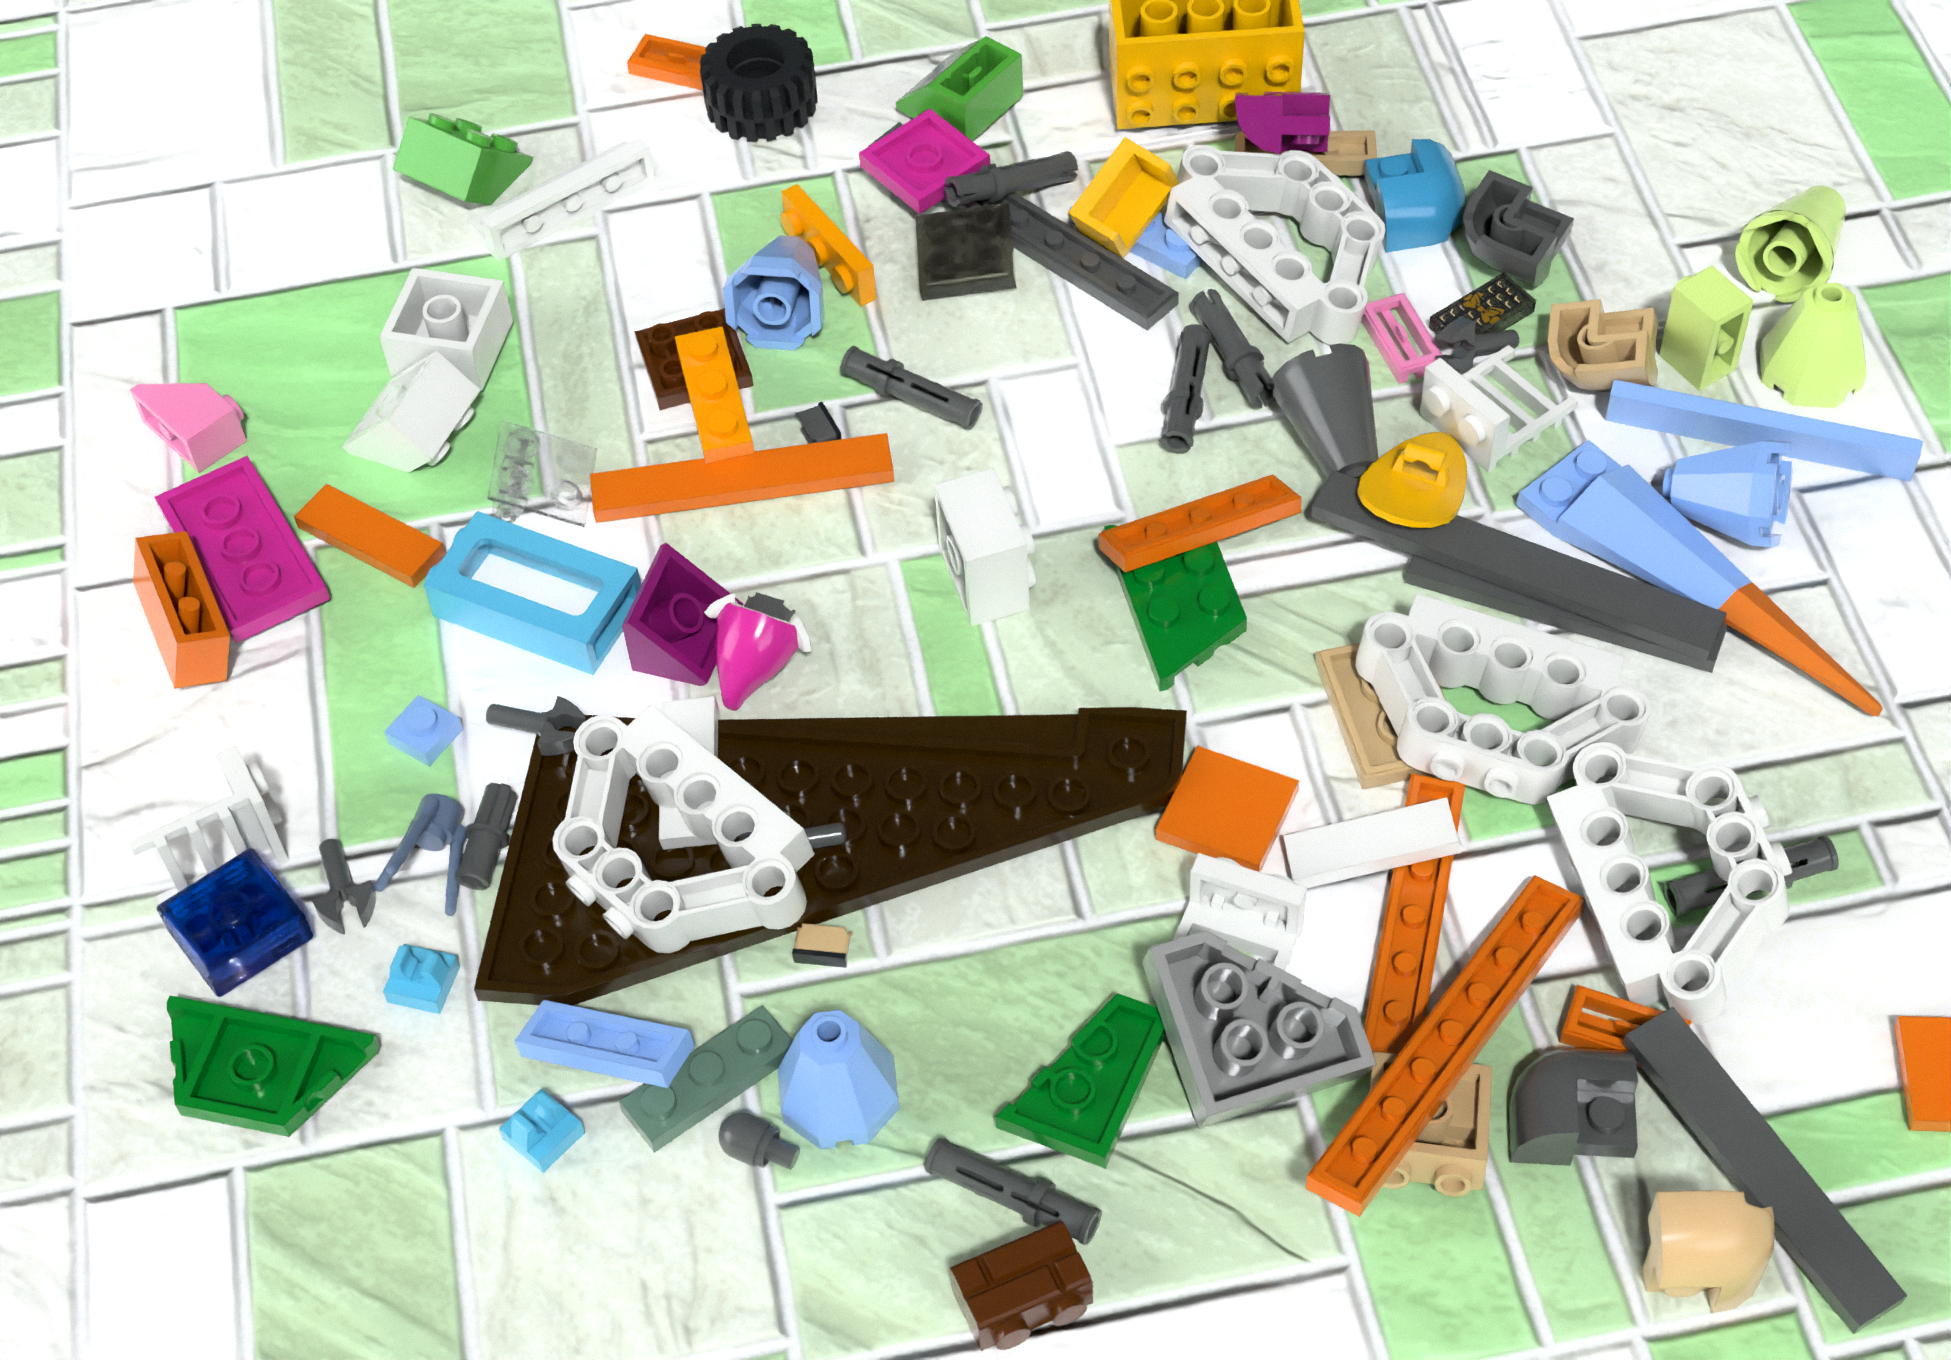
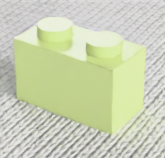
[1659,265,1753,391]

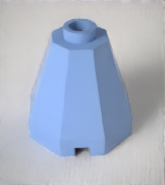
[723,235,824,351]
[1663,440,1793,548]
[778,1010,900,1149]

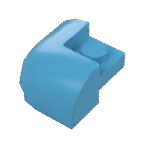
[1364,139,1467,253]

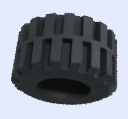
[700,23,818,142]

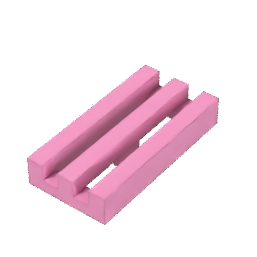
[1361,293,1442,384]

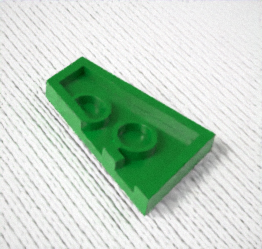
[995,993,1166,1169]

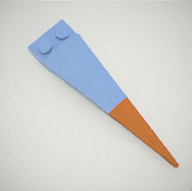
[1516,440,1883,717]

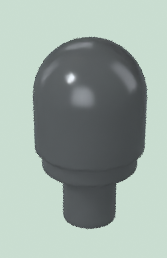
[718,1112,800,1170]

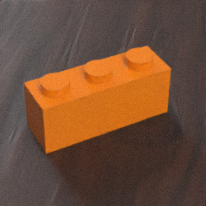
[133,531,230,689]

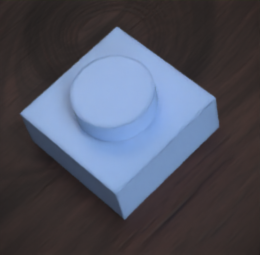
[384,695,463,767]

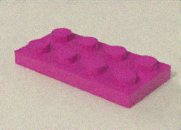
[154,456,330,644]

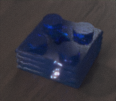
[156,848,314,997]

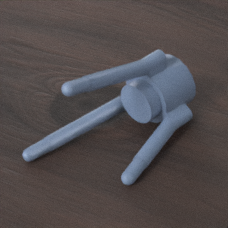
[374,793,466,916]

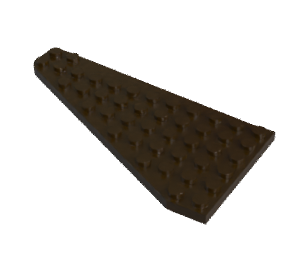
[474,707,1187,1006]

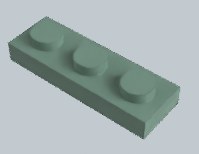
[619,1005,793,1153]

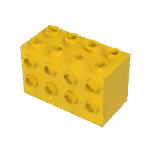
[1109,0,1305,129]

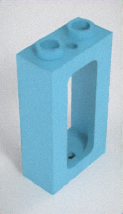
[424,511,641,676]

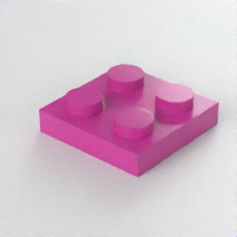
[859,108,990,214]

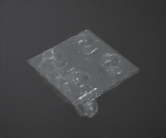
[487,420,597,527]

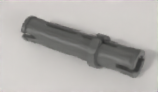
[944,151,1078,207]
[1191,289,1275,408]
[1161,324,1212,453]
[840,346,983,430]
[1664,836,1839,916]
[925,1137,1102,1245]

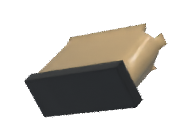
[792,923,853,968]

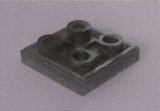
[916,202,1017,301]

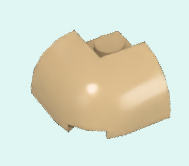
[1547,299,1658,392]
[1642,1190,1775,1313]

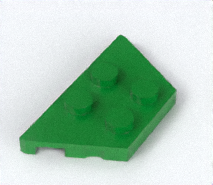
[1104,525,1247,692]
[167,995,380,1137]

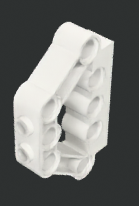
[1164,145,1386,345]
[1355,593,1651,805]
[552,704,815,953]
[1546,742,1792,1025]

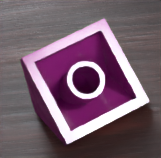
[622,543,743,686]

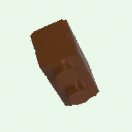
[949,1220,1093,1351]

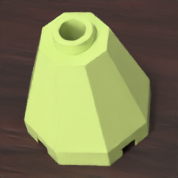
[1760,282,1867,408]

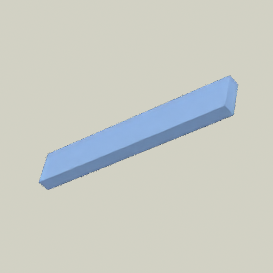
[1605,380,1923,482]

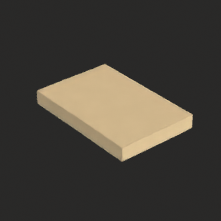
[1315,643,1446,790]

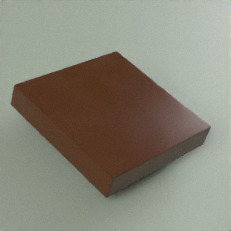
[634,308,754,411]

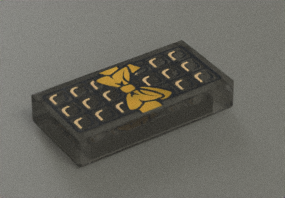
[1429,273,1536,350]

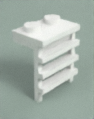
[1420,345,1578,472]
[128,745,289,910]
[1150,853,1307,1000]

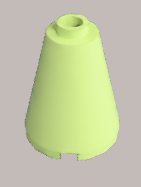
[1735,185,1846,303]

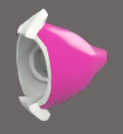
[704,593,811,711]

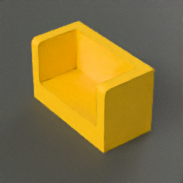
[1068,137,1179,259]

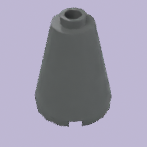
[1271,343,1379,479]

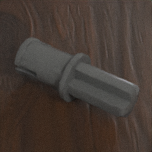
[454,782,516,890]

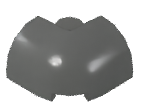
[1463,170,1574,287]
[1509,1048,1638,1166]

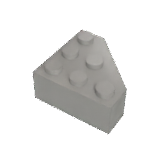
[1142,930,1377,1129]

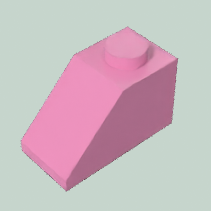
[130,383,247,473]

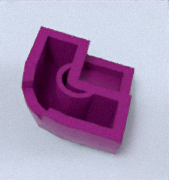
[1235,91,1330,154]

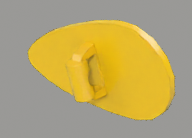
[1357,432,1467,528]

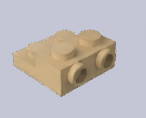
[1369,1052,1493,1197]

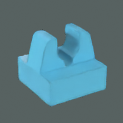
[383,944,460,1014]
[499,1089,585,1173]

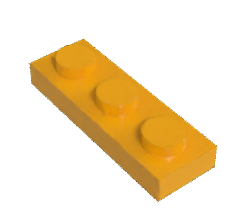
[780,184,877,307]
[674,327,754,463]

